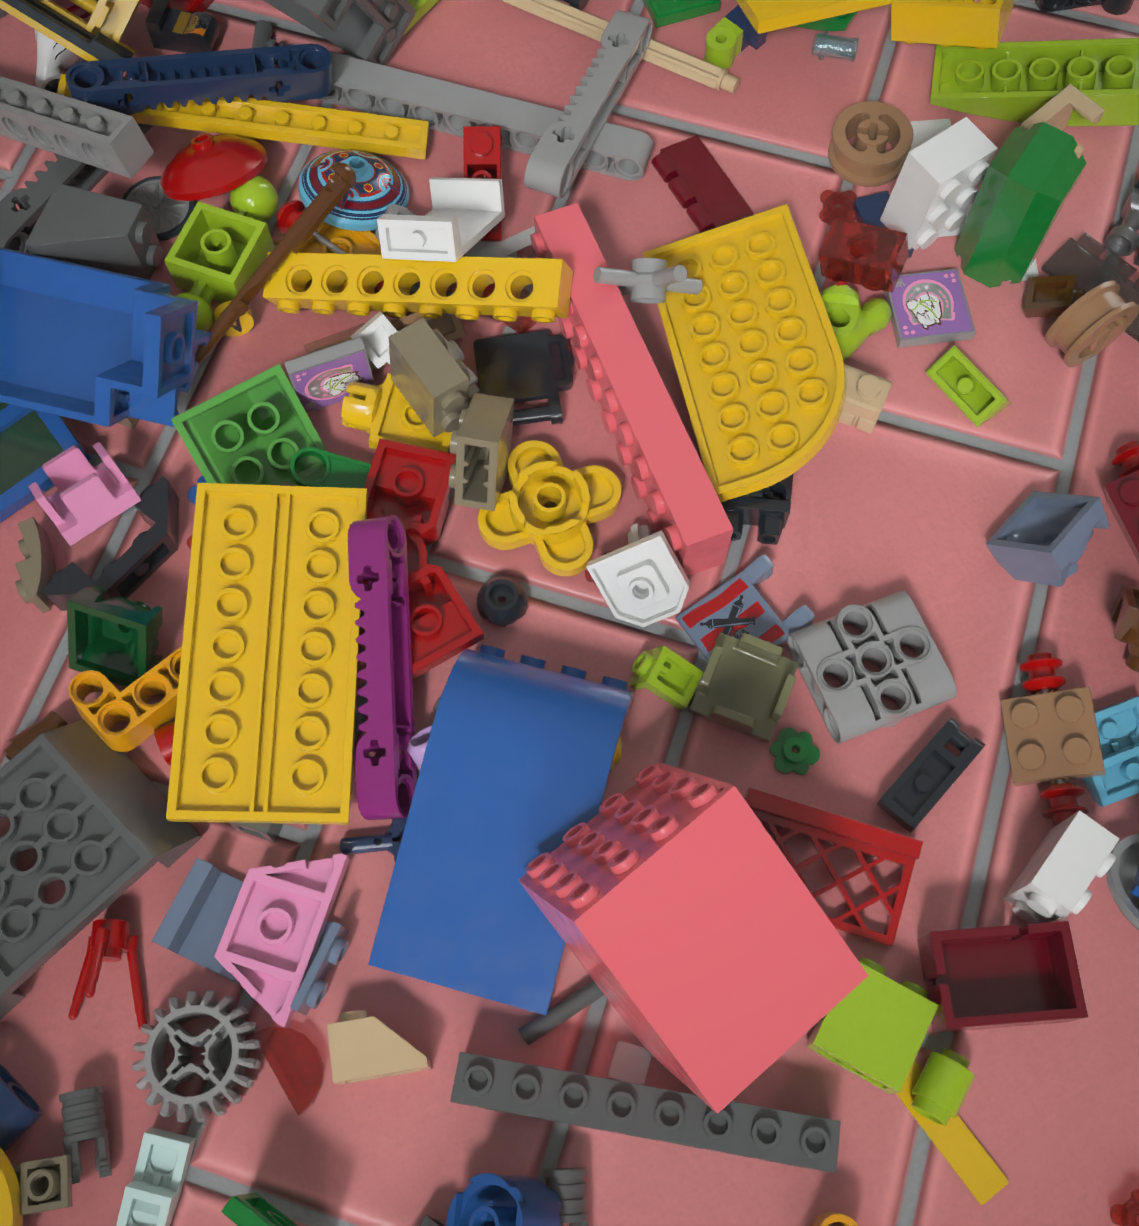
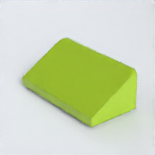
[925,345,1010,428]

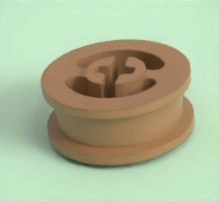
[828,101,913,187]
[1045,280,1139,367]

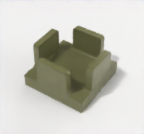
[689,632,799,743]

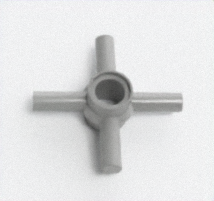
[593,258,702,304]

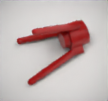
[68,919,147,1030]

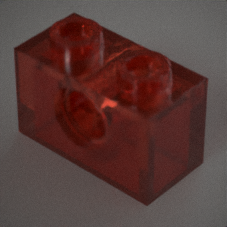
[818,217,909,293]

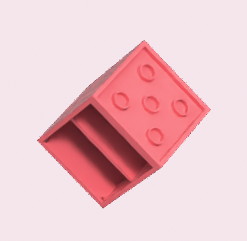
[518,763,869,1114]

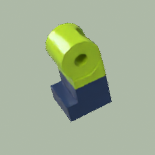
[704,5,767,70]

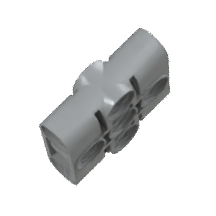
[787,590,957,744]

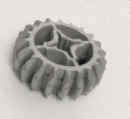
[131,990,262,1122]

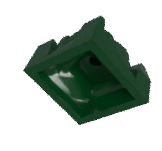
[67,586,163,687]

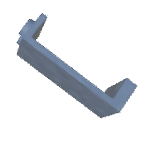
[152,858,349,1016]

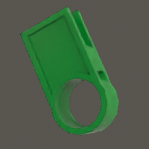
[290,447,371,488]

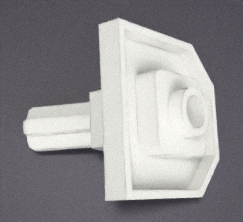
[586,523,690,627]

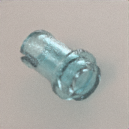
[812,30,859,62]

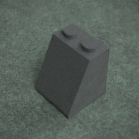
[25,183,164,280]

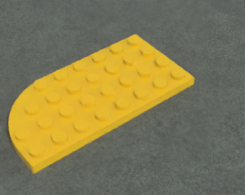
[643,204,846,502]

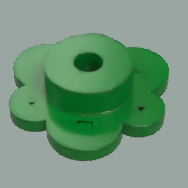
[770,728,820,775]

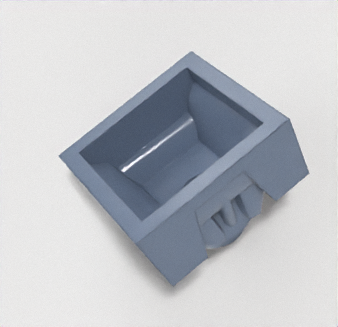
[986,491,1110,587]

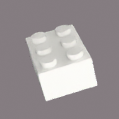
[880,117,998,251]

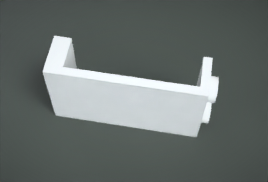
[377,177,505,262]

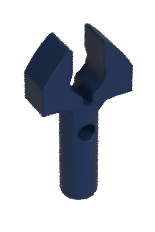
[339,818,407,862]

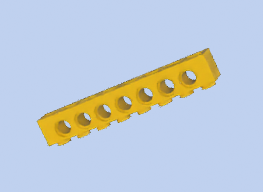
[263,252,573,323]

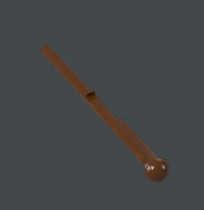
[194,162,356,365]

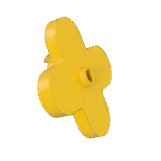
[478,440,621,577]

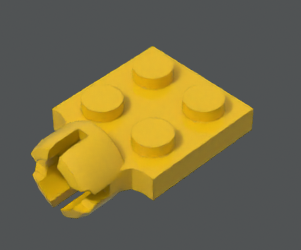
[341,373,453,453]

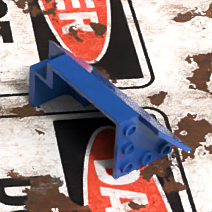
[0,247,212,427]

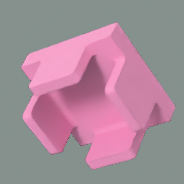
[28,442,141,546]

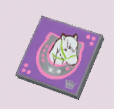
[882,268,975,348]
[284,337,375,413]

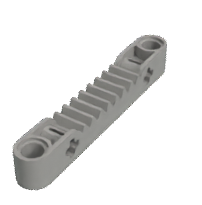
[524,10,653,198]

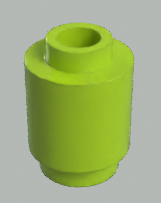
[911,1049,975,1126]

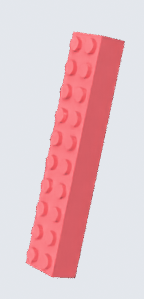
[530,202,733,577]

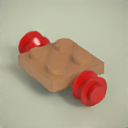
[1000,652,1106,825]

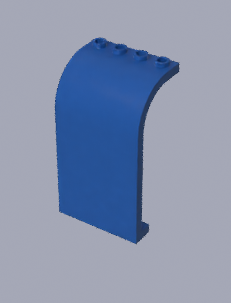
[368,644,635,1015]

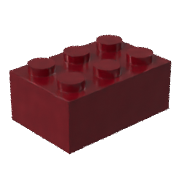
[917,921,1088,1033]

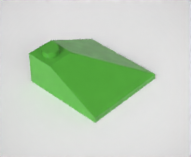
[171,364,328,486]

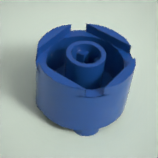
[446,1173,561,1226]

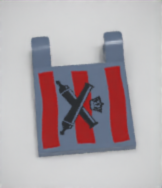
[676,555,814,661]

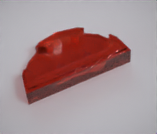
[253,1027,324,1116]

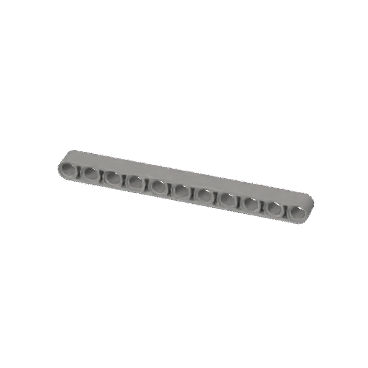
[278,44,654,181]

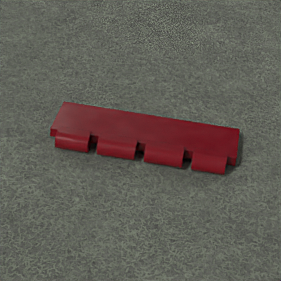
[651,135,755,233]

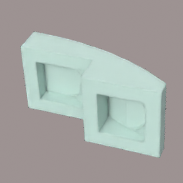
[116,1127,196,1226]

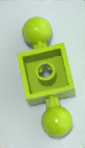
[164,176,278,332]

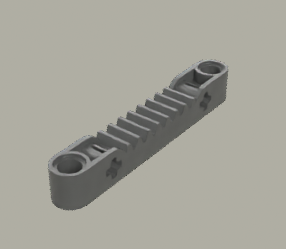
[0,75,153,254]

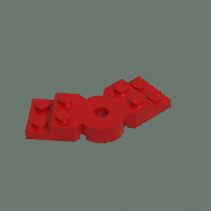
[363,439,484,680]

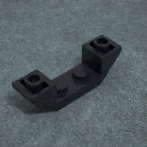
[41,476,179,611]

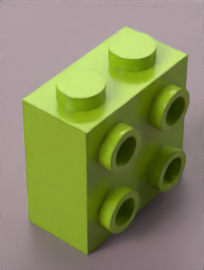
[805,957,939,1094]

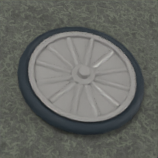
[122,176,196,241]

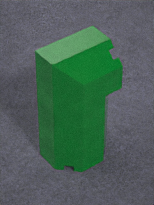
[954,122,1087,288]

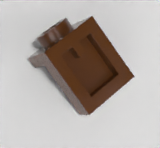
[1023,274,1086,318]

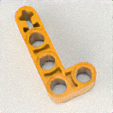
[68,646,182,752]

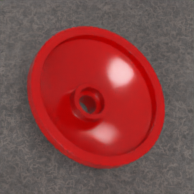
[160,133,268,201]

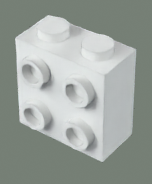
[1004,810,1119,924]

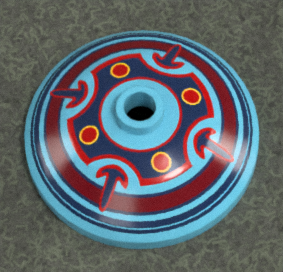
[298,149,410,231]

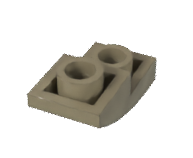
[15,517,56,613]
[12,1155,72,1215]

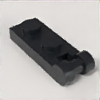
[876,717,986,833]

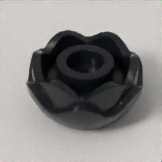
[477,577,527,627]

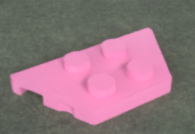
[214,854,350,1028]

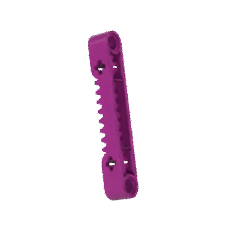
[348,515,417,820]

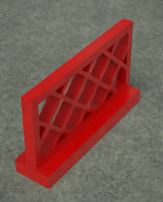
[744,788,923,947]

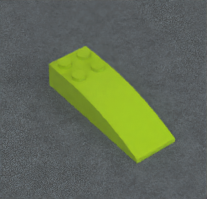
[930,38,1139,126]

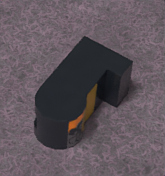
[145,0,221,53]

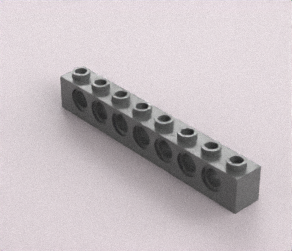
[450,1052,841,1173]

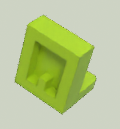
[629,646,704,710]

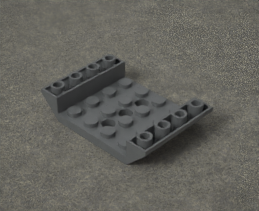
[0,719,202,1020]

